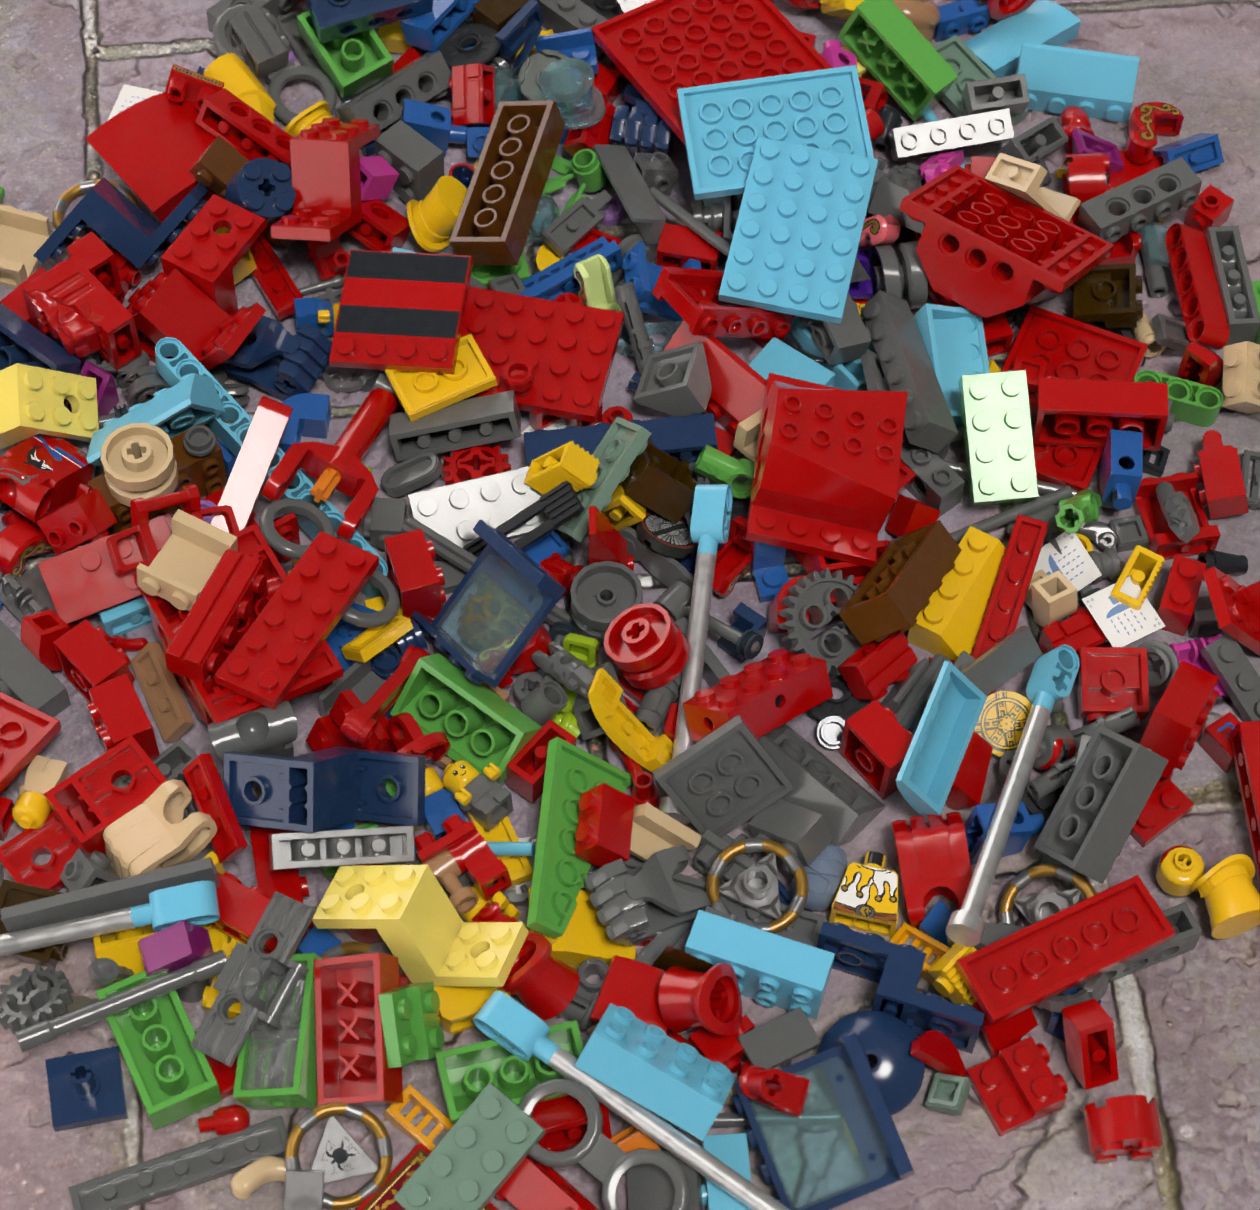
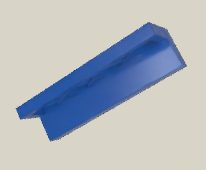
[518,236,622,301]

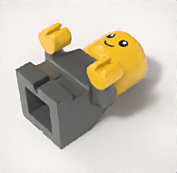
[442,760,513,832]

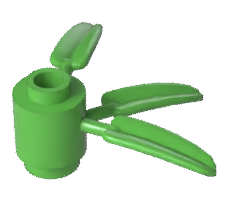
[542,149,607,214]

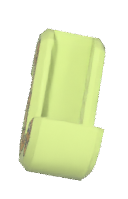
[573,254,625,325]

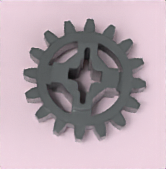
[0,965,73,1035]

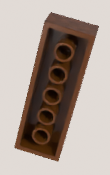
[449,100,566,265]

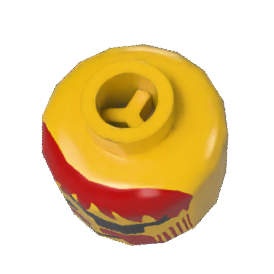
[1156,845,1205,897]

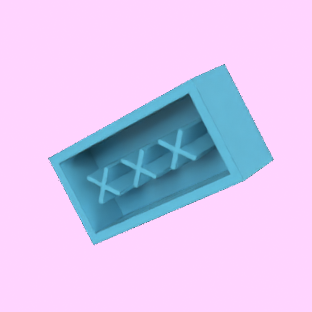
[685,910,835,1020]
[574,1003,737,1141]

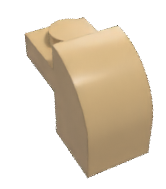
[1024,569,1078,627]

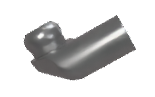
[1075,522,1117,550]

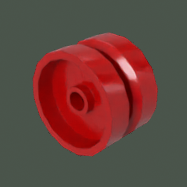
[603,603,690,690]

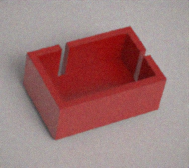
[1140,660,1220,779]

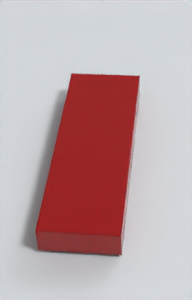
[183,753,248,863]

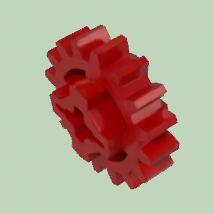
[442,443,511,486]

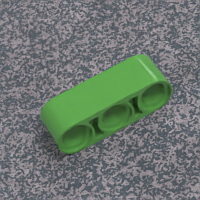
[1133,370,1223,427]

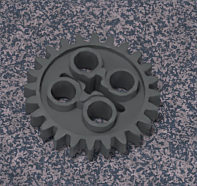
[778,569,866,677]

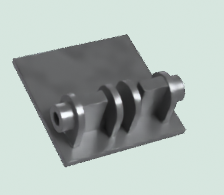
[0,558,58,624]

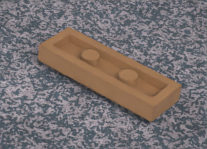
[131,641,194,743]

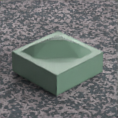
[925,1072,972,1116]

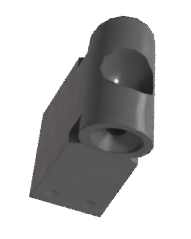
[208,701,298,768]

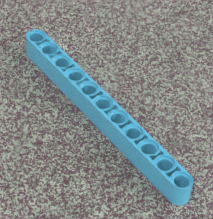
[155,337,388,597]

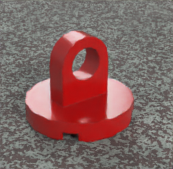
[388,712,451,767]

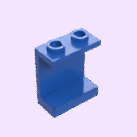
[622,241,701,324]

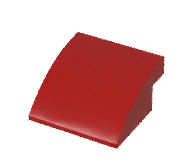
[85,92,219,223]

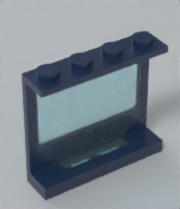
[411,519,566,688]
[732,1032,915,1210]

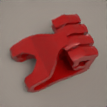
[892,812,972,927]

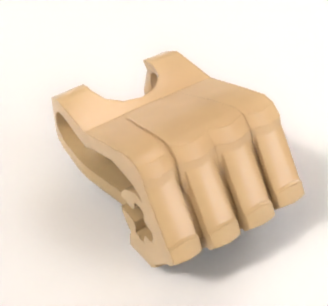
[103,779,218,879]

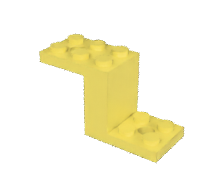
[0,363,99,450]
[312,865,529,987]

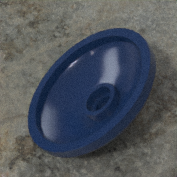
[817,1010,925,1116]

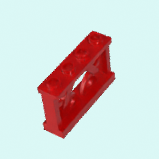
[652,267,796,340]

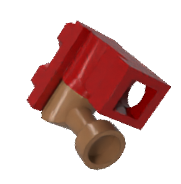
[414,814,512,915]

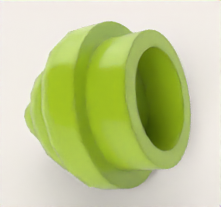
[551,712,581,739]

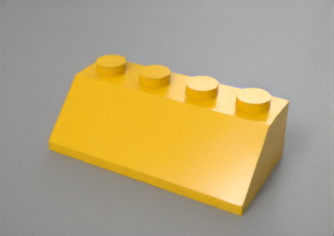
[907,526,1006,660]

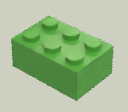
[297,1,394,98]

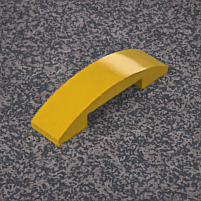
[588,668,674,773]

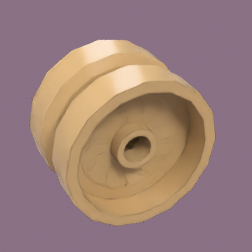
[101,423,179,507]

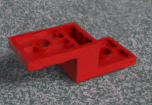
[0,735,168,891]

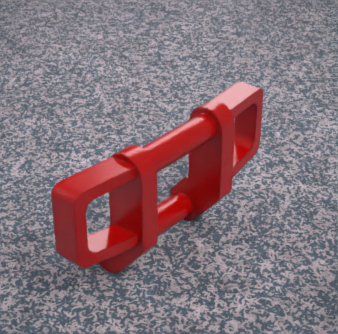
[106,484,240,574]

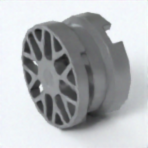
[121,366,170,407]

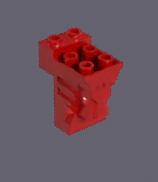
[22,232,142,371]

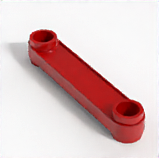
[340,645,430,745]

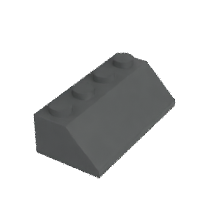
[758,723,885,846]
[1034,725,1169,884]

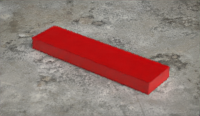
[250,233,303,320]

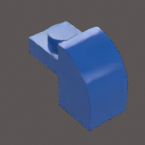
[278,393,332,454]

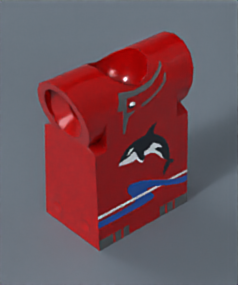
[0,434,94,524]

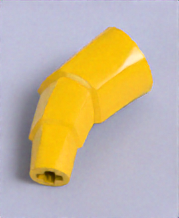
[204,53,276,123]

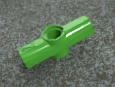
[693,444,755,499]
[1055,489,1102,533]

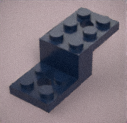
[817,921,985,1054]

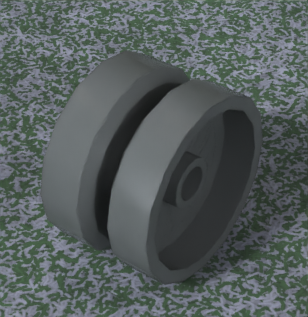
[869,241,928,309]
[570,561,643,646]

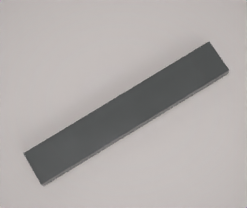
[0,857,221,933]
[68,1116,289,1210]

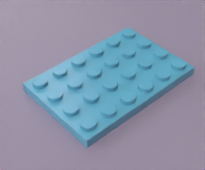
[677,65,876,200]
[718,137,878,324]

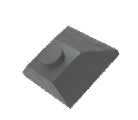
[634,341,712,417]

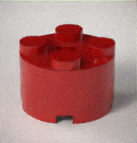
[1062,152,1112,214]
[1083,1095,1164,1164]

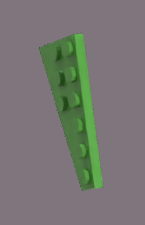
[527,737,633,939]

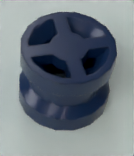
[393,619,428,656]

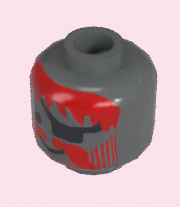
[1033,725,1076,770]

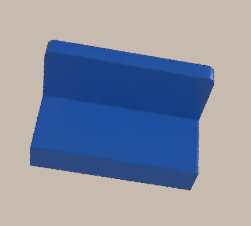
[1153,133,1224,172]

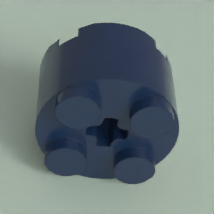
[225,158,296,226]

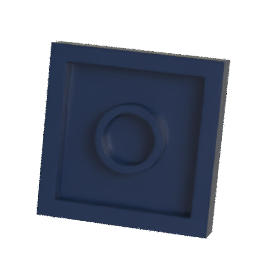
[45,1046,128,1132]

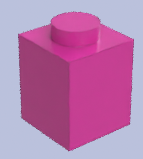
[360,156,399,201]

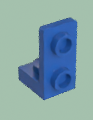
[750,541,789,603]

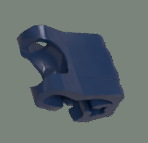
[609,82,676,157]
[220,316,332,401]

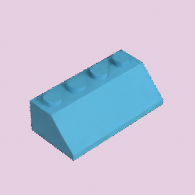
[1016,42,1140,123]
[87,373,225,466]

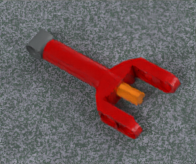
[261,371,401,542]

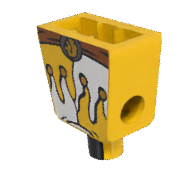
[829,851,898,938]

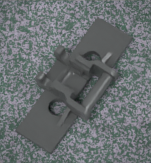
[190,891,316,1067]

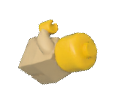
[12,755,69,829]

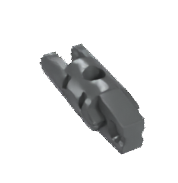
[1156,481,1200,544]
[531,641,595,699]

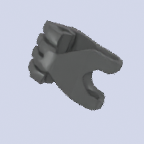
[585,845,712,947]

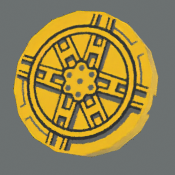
[974,691,1032,757]

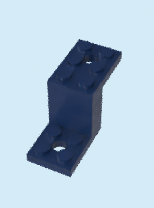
[33,178,208,269]
[223,746,426,833]

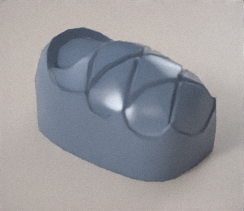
[789,843,847,911]

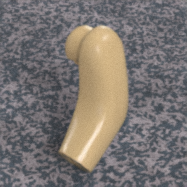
[231,1156,286,1200]

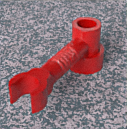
[609,738,660,808]

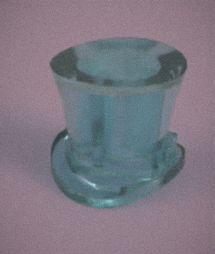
[539,58,606,129]

